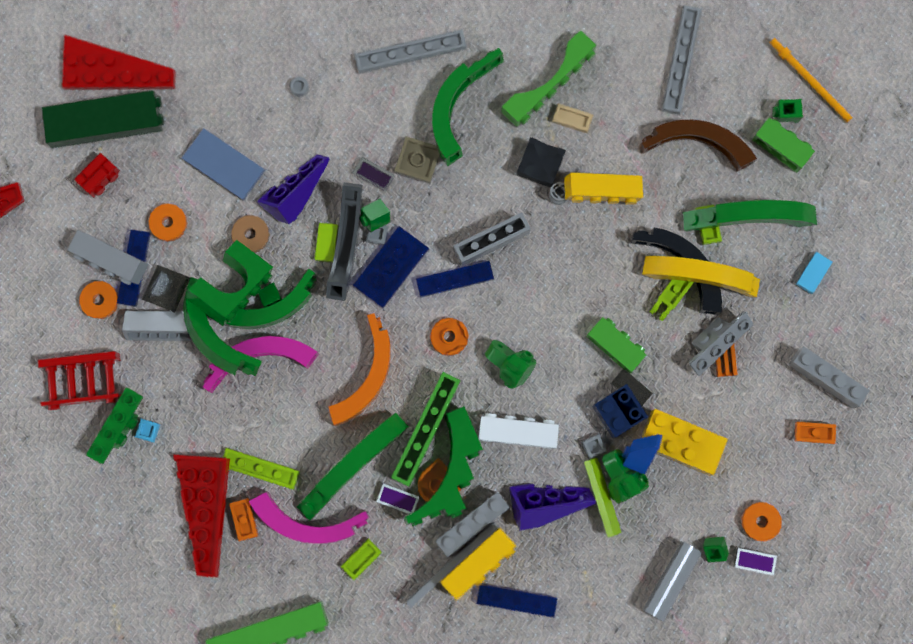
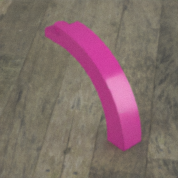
[203,336,319,393]
[249,492,370,544]

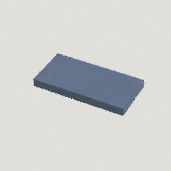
[182,128,265,201]

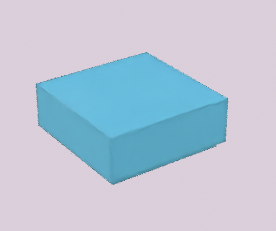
[135,419,161,443]

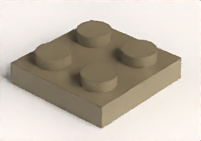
[394,136,440,184]

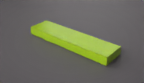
[223,448,300,490]
[584,458,622,537]

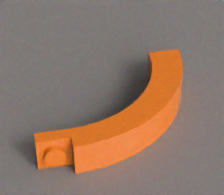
[328,313,391,426]

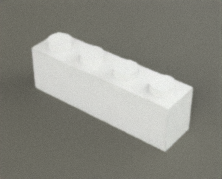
[479,413,559,449]

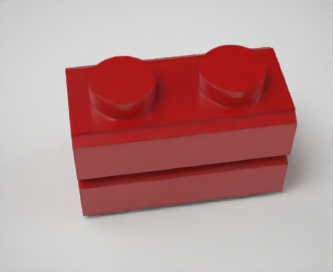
[74,152,120,198]

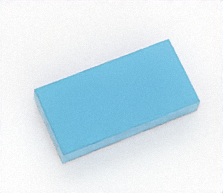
[796,252,832,294]

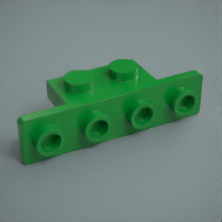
[86,388,143,464]

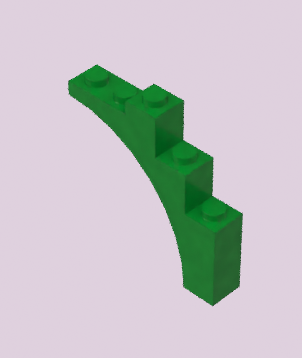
[403,406,483,527]

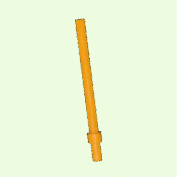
[770,38,853,122]

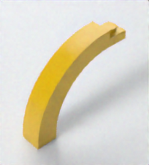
[642,256,760,297]

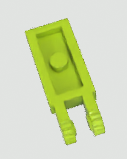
[649,280,694,321]

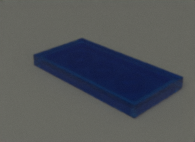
[353,226,429,309]

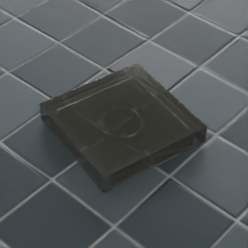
[142,265,190,313]

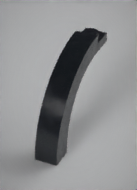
[631,227,722,315]

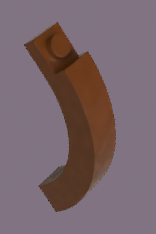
[639,119,757,172]

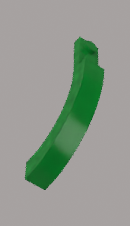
[432,48,504,167]
[683,200,817,232]
[297,413,409,521]

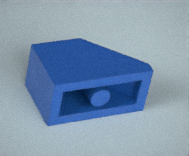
[622,434,662,474]

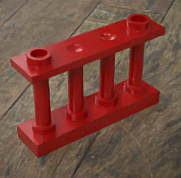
[38,351,122,410]

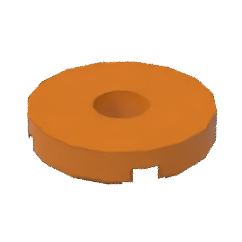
[148,203,187,242]
[79,281,119,319]
[430,318,469,356]
[742,502,782,541]

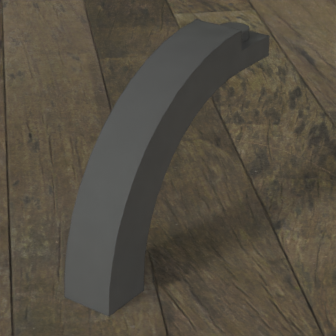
[326,182,363,301]

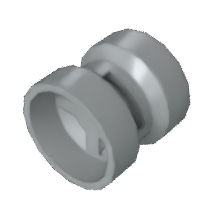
[549,182,567,205]

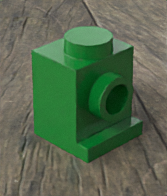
[772,99,803,123]

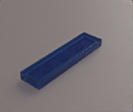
[117,230,151,307]
[416,261,494,298]
[476,584,557,618]

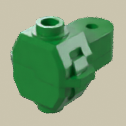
[485,340,536,389]
[602,449,649,504]

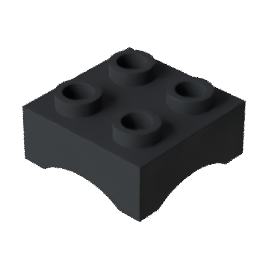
[517,137,566,188]

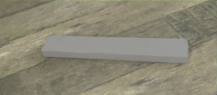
[661,5,702,115]
[354,30,467,74]
[406,522,499,608]

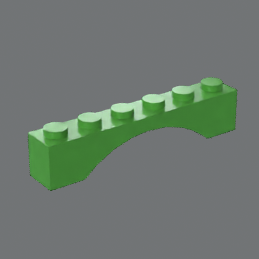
[501,30,596,127]

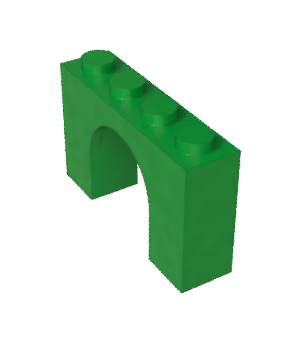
[186,240,273,326]

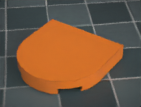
[417,458,461,502]

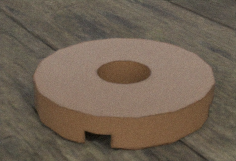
[231,215,270,253]

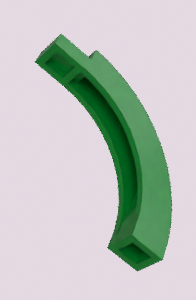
[206,269,317,329]
[183,277,262,376]

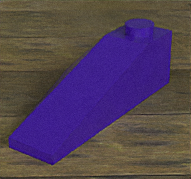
[257,154,330,224]
[509,484,596,530]

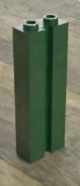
[42,90,164,148]

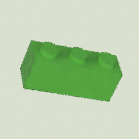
[752,118,815,173]
[586,317,647,374]

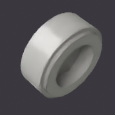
[290,77,309,97]

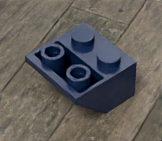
[592,384,648,439]

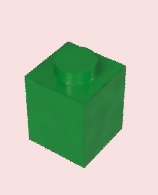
[360,199,390,232]

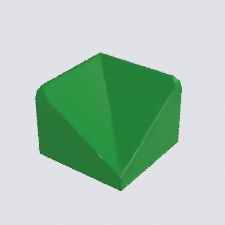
[258,282,282,307]
[703,537,729,562]

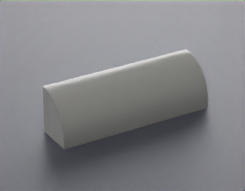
[122,311,192,341]
[643,541,702,622]

